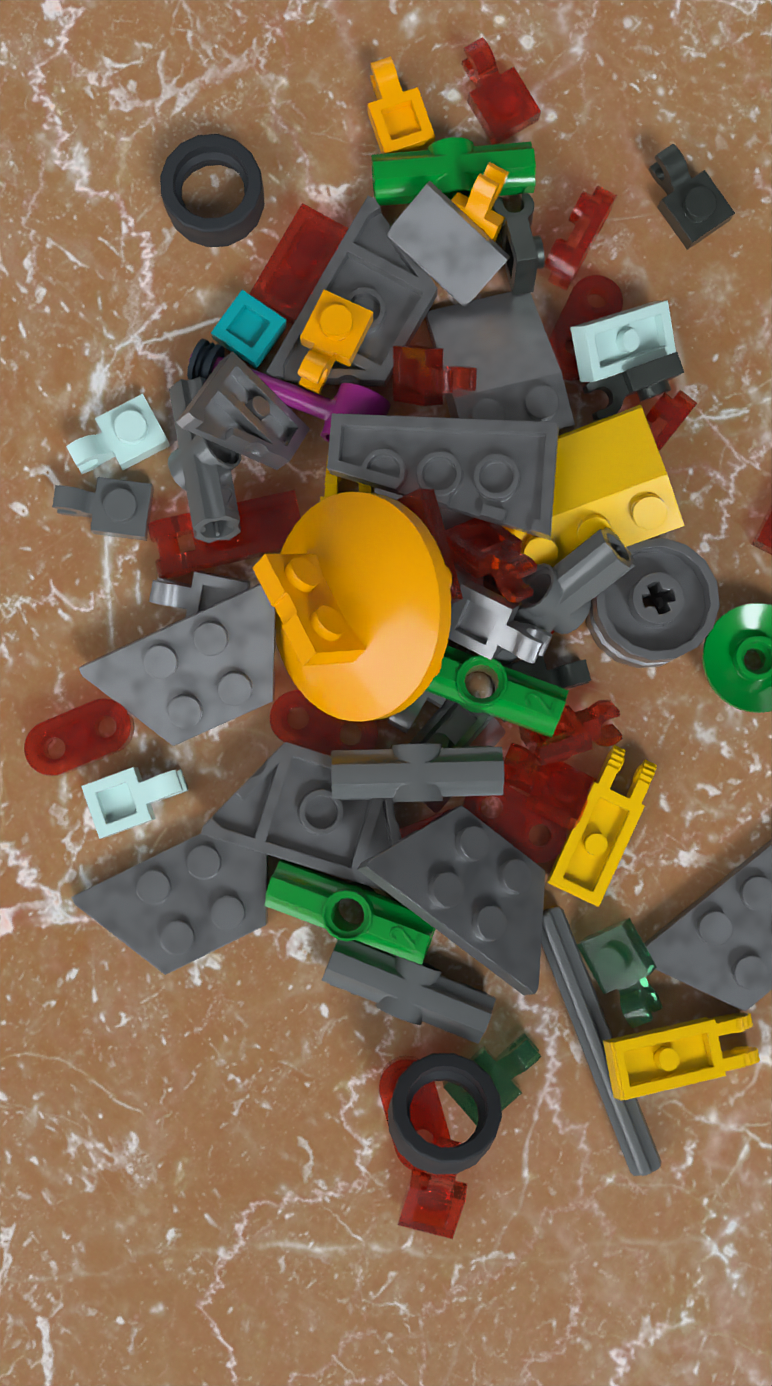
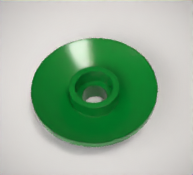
[702,603,772,713]

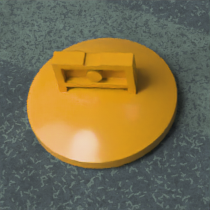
[252,492,452,722]

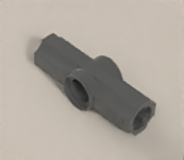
[168,377,241,543]
[494,527,636,666]
[331,744,504,802]
[322,940,496,1044]

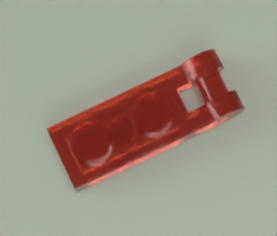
[147,490,301,579]

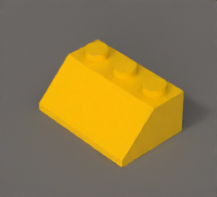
[501,405,685,578]

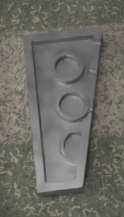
[327,413,559,540]

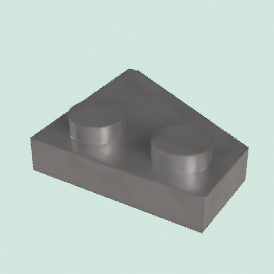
[176,351,310,470]

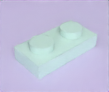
[570,300,676,382]

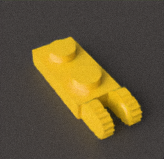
[546,745,657,907]
[603,1012,760,1100]

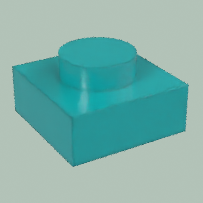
[211,290,287,370]

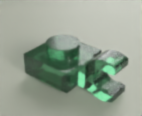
[577,918,663,1028]
[443,1033,542,1126]

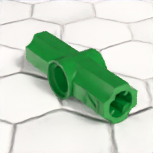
[371,137,536,206]
[425,646,569,737]
[264,859,436,965]

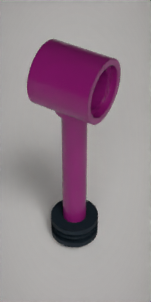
[187,338,391,443]

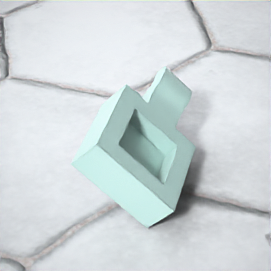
[66,394,170,474]
[81,767,189,839]

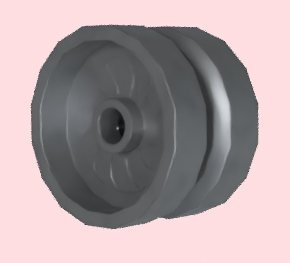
[586,538,720,668]

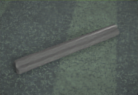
[541,906,662,1176]

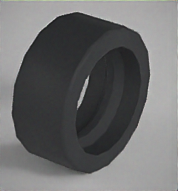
[160,134,265,247]
[388,1053,502,1174]

